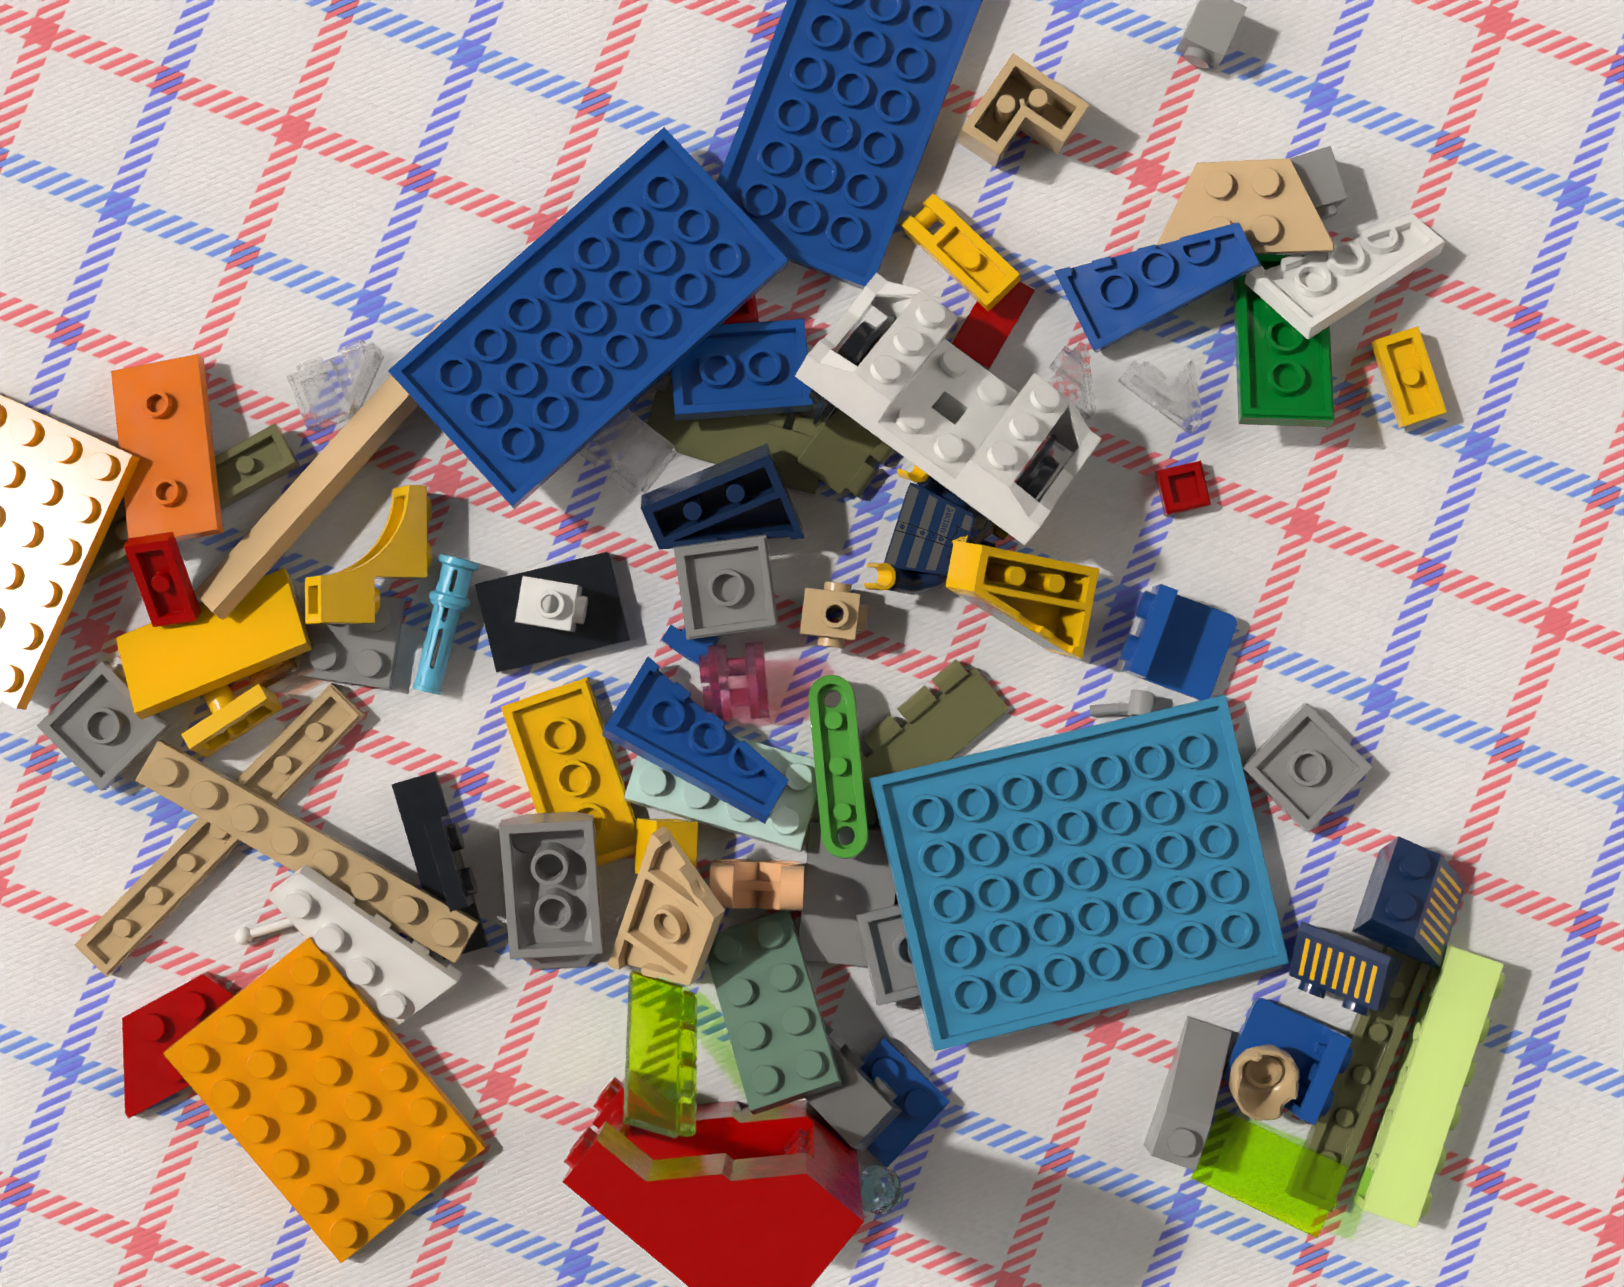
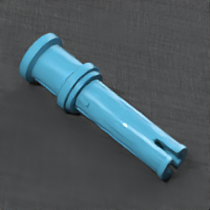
[412,554,480,695]

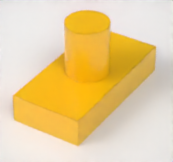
[181,684,283,758]

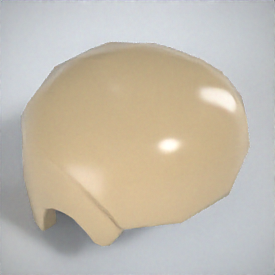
[1229,1044,1300,1121]

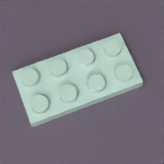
[624,736,817,852]

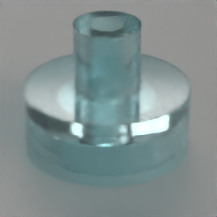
[860,1165,904,1215]

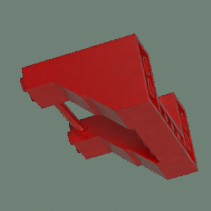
[562,1072,864,1287]

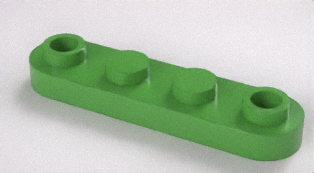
[808,675,869,859]

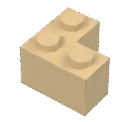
[958,53,1089,167]

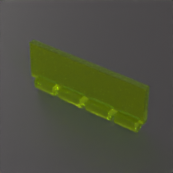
[623,970,698,1138]

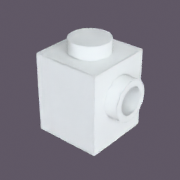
[515,576,588,632]

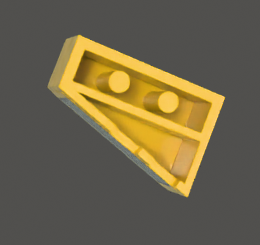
[945,541,1100,659]

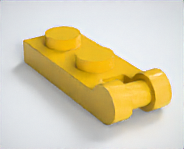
[900,194,1021,311]

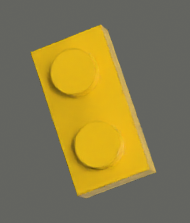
[1371,326,1447,429]

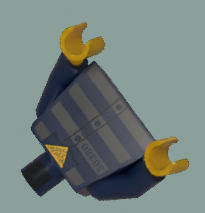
[864,464,996,595]

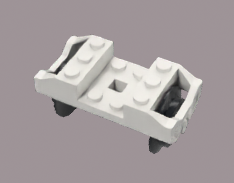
[795,273,1102,545]

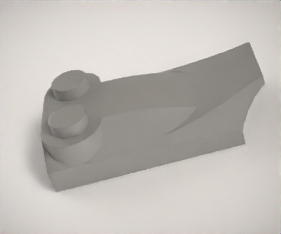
[499,812,603,969]

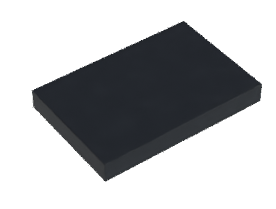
[475,552,630,673]

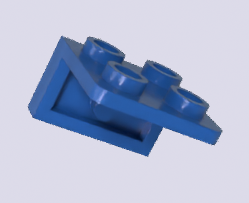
[1120,584,1237,700]
[1223,998,1353,1125]

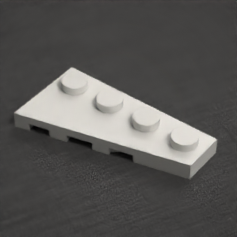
[1245,214,1445,339]
[268,864,463,1030]

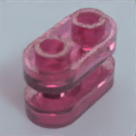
[699,642,770,721]

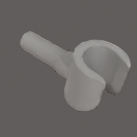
[1090,690,1155,717]

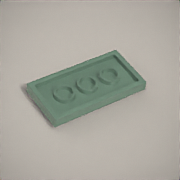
[707,910,842,1115]

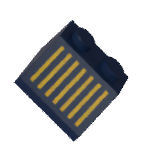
[1352,836,1466,969]
[1289,921,1403,1017]

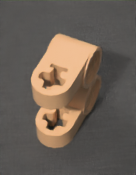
[709,859,805,911]

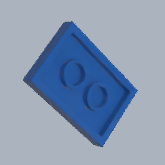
[671,319,813,421]

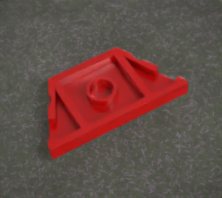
[122,972,236,1119]

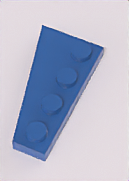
[1054,222,1262,353]
[602,656,789,824]

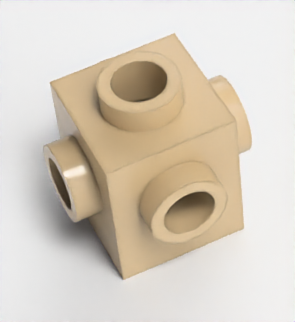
[800,581,868,649]

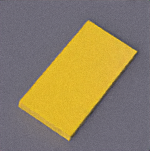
[116,568,312,720]
[501,677,637,866]

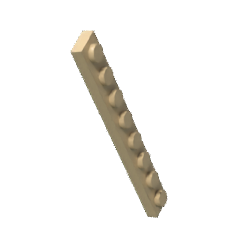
[135,740,480,963]

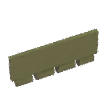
[642,376,825,495]
[796,407,894,498]
[861,659,1009,826]

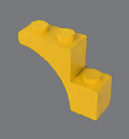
[305,485,432,624]

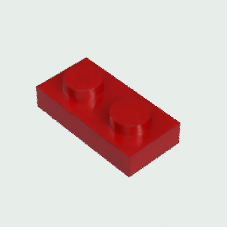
[124,532,201,627]

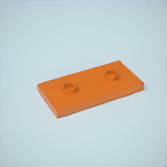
[111,354,223,542]

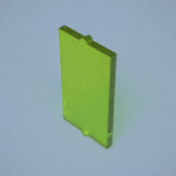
[1191,1108,1348,1239]

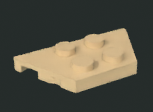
[1157,158,1334,255]
[608,826,725,986]

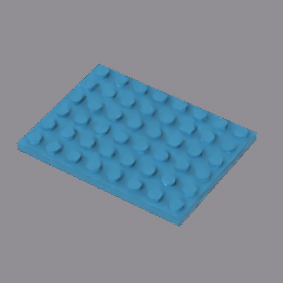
[869,695,1289,1051]

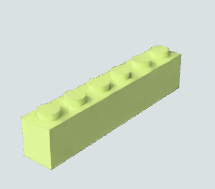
[1353,944,1505,1228]

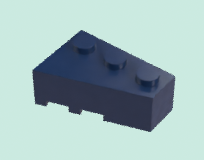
[641,443,805,550]

